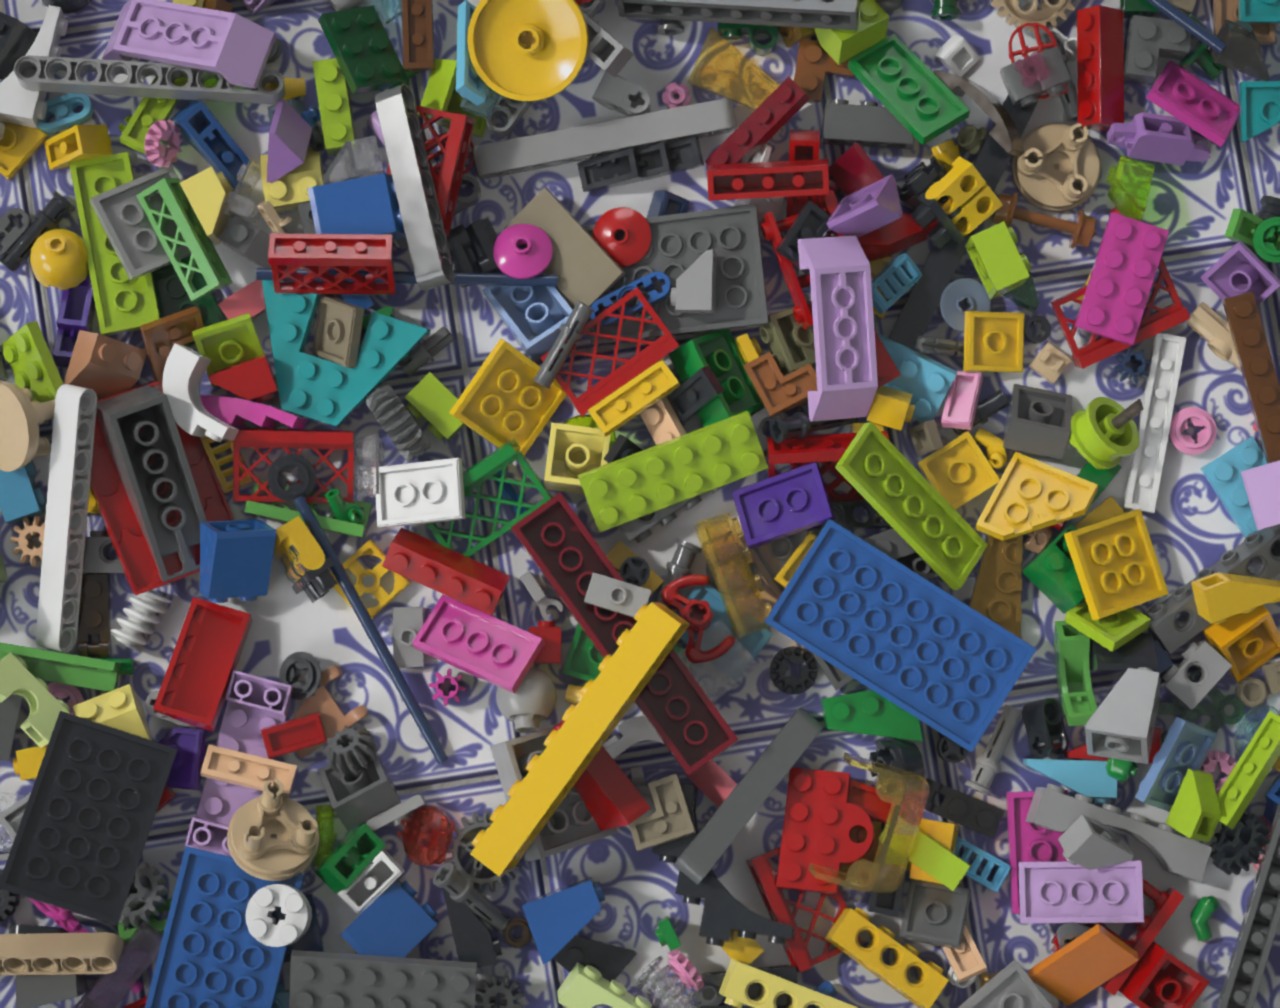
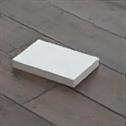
[374,458,466,528]

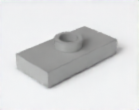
[584,572,652,618]
[393,607,424,668]
[366,793,427,831]

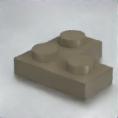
[629,774,696,852]

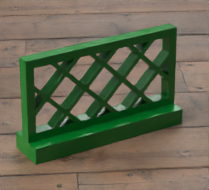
[425,438,553,557]

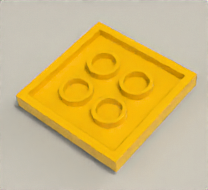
[449,338,567,462]
[1064,508,1169,620]

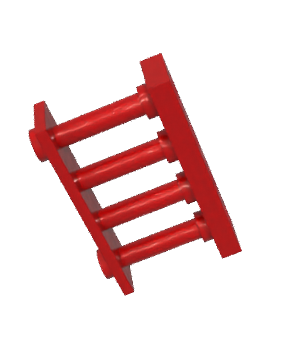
[760,190,844,330]
[1051,879,1185,996]

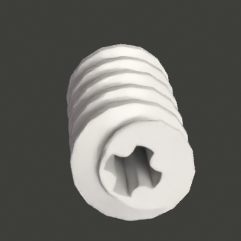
[110,590,172,653]

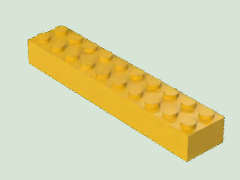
[470,602,690,877]

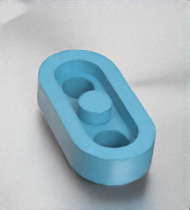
[37,93,94,133]

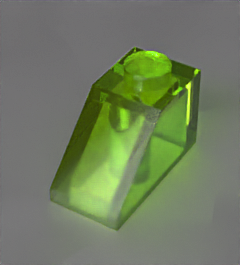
[1105,155,1155,221]

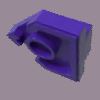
[158,727,208,790]

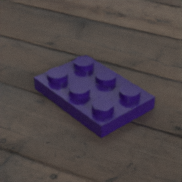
[732,462,835,549]

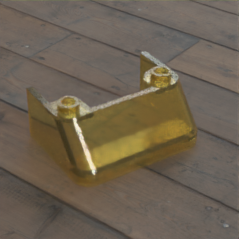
[808,752,930,893]

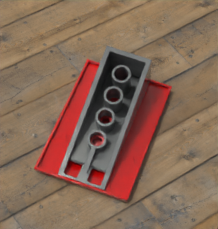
[90,380,234,595]

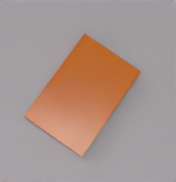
[1028,924,1139,1006]

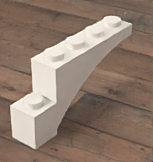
[0,5,68,141]

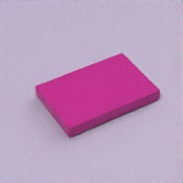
[1146,60,1240,147]

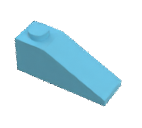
[1023,758,1117,803]

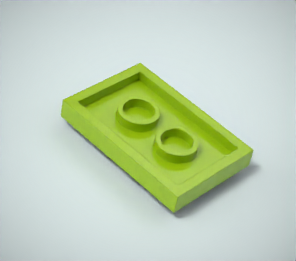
[1,321,63,425]

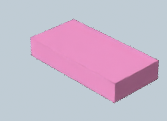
[941,371,983,430]

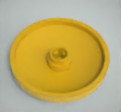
[467,0,589,101]

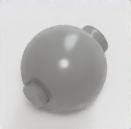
[496,664,556,733]

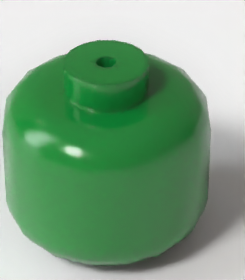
[1105,758,1139,782]

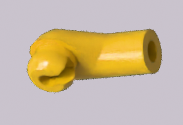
[973,427,1007,469]

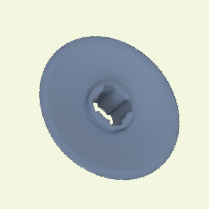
[940,278,991,332]

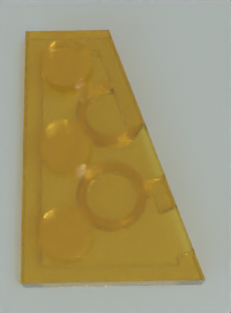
[688,27,780,111]

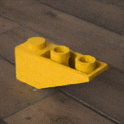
[1191,572,1280,624]

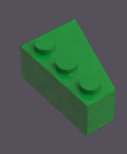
[820,690,923,742]

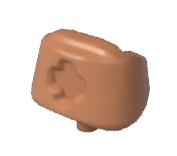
[1023,527,1052,554]

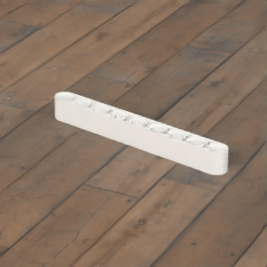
[36,384,97,653]

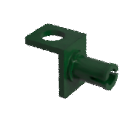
[1178,14,1226,80]

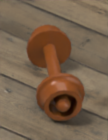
[992,192,1097,249]

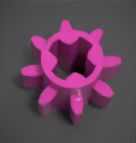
[429,668,467,706]

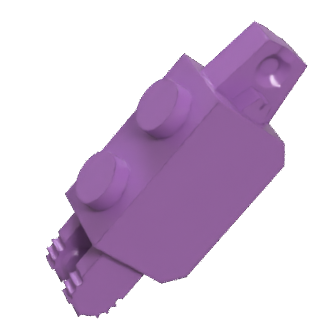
[1107,112,1211,166]

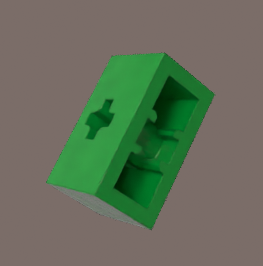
[314,824,386,893]

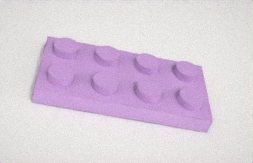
[1019,861,1144,924]

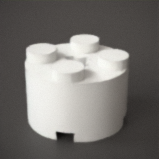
[246,884,312,947]

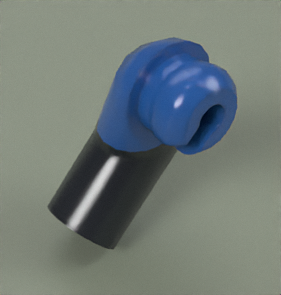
[301,106,325,152]

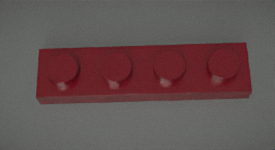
[705,76,810,165]

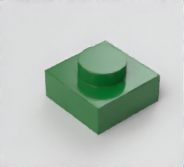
[654,916,681,951]

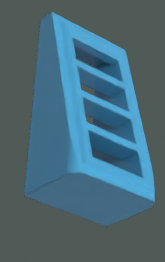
[871,253,922,315]
[954,836,1011,893]

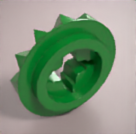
[1253,217,1280,264]

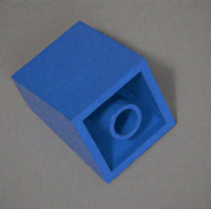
[307,173,406,240]
[200,519,276,603]
[522,877,605,964]
[340,879,440,958]

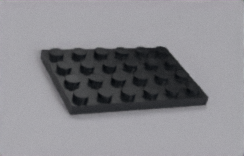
[0,711,178,926]

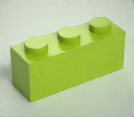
[312,58,358,156]

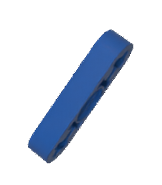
[590,271,672,327]

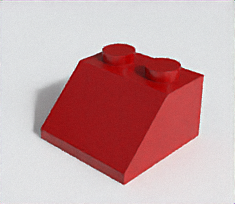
[1119,941,1210,1008]

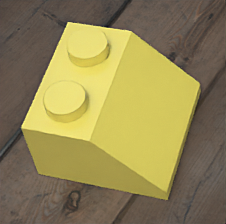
[260,147,326,213]
[180,166,234,246]
[544,422,611,494]
[73,684,152,741]

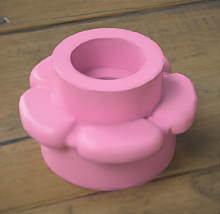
[662,82,691,109]

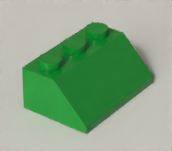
[668,329,765,427]

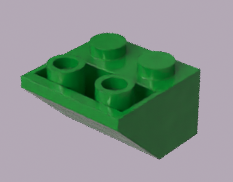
[1021,523,1084,614]

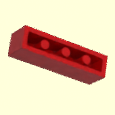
[1077,5,1124,132]
[707,159,830,201]
[382,527,511,616]

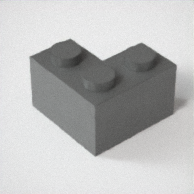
[1124,15,1191,85]

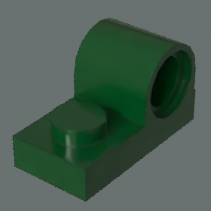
[717,22,778,56]

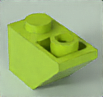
[1165,768,1221,842]

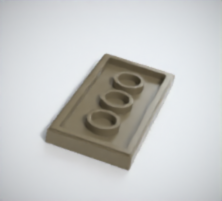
[504,187,625,307]

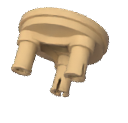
[1011,123,1101,212]
[0,380,55,472]
[227,779,319,881]

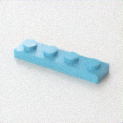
[456,0,486,106]

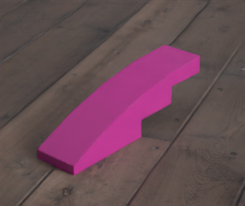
[200,395,308,430]

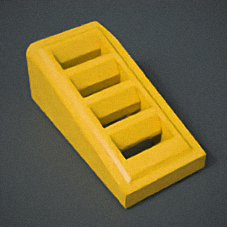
[200,435,253,494]

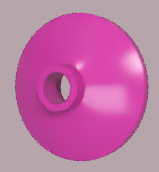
[493,224,553,279]

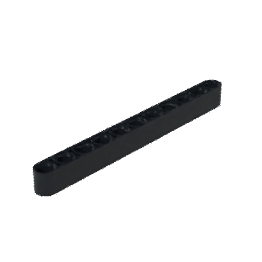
[888,94,1042,351]

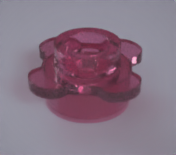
[1014,52,1050,87]

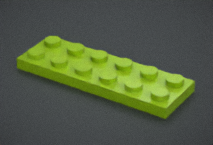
[69,152,160,336]
[577,411,768,533]
[835,422,988,590]

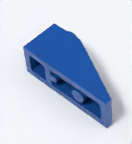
[170,100,257,189]

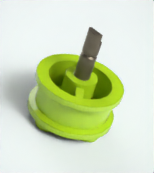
[1069,397,1144,469]

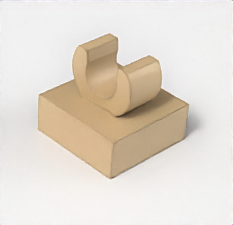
[1028,342,1071,384]

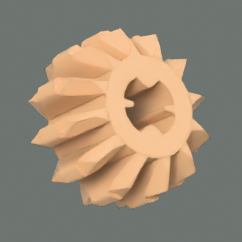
[10,516,45,567]

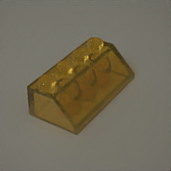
[694,513,772,640]

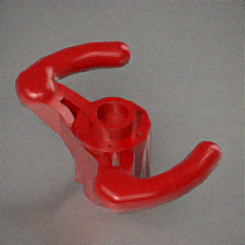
[662,574,735,663]

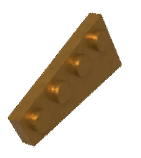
[969,535,1023,639]

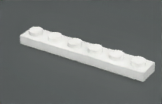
[1123,333,1186,514]

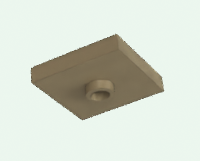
[312,295,364,368]

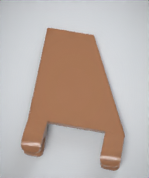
[293,665,369,759]

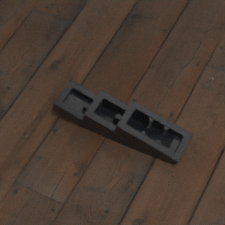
[577,136,704,192]

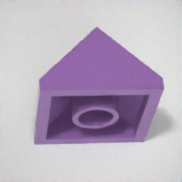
[267,99,312,183]
[826,174,903,238]
[1200,240,1280,306]

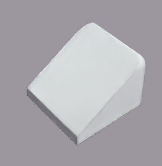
[934,35,980,77]

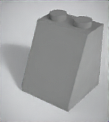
[1085,667,1160,764]

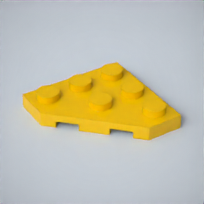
[976,451,1098,541]

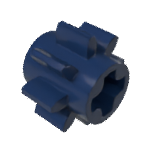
[1112,347,1152,385]

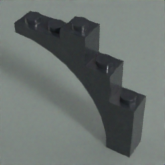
[652,783,796,947]

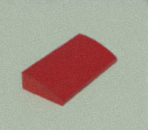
[153,597,253,732]

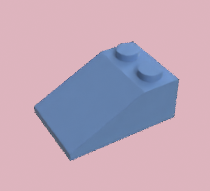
[482,272,585,365]

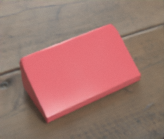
[685,760,737,808]

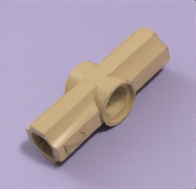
[1185,302,1242,373]

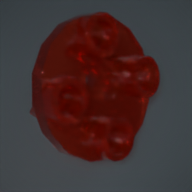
[397,806,455,866]

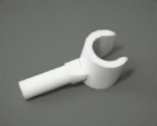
[1048,25,1077,62]

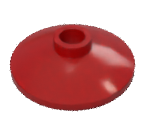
[592,207,652,267]

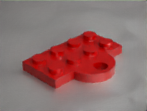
[776,767,875,895]

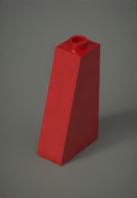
[553,721,651,831]

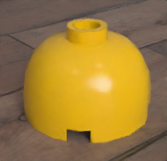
[30,229,89,290]

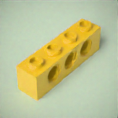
[824,907,949,1008]

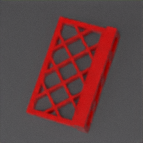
[386,105,476,237]
[268,233,396,294]
[1050,256,1191,369]
[540,287,680,416]
[232,428,356,503]
[767,431,889,502]
[746,846,863,973]

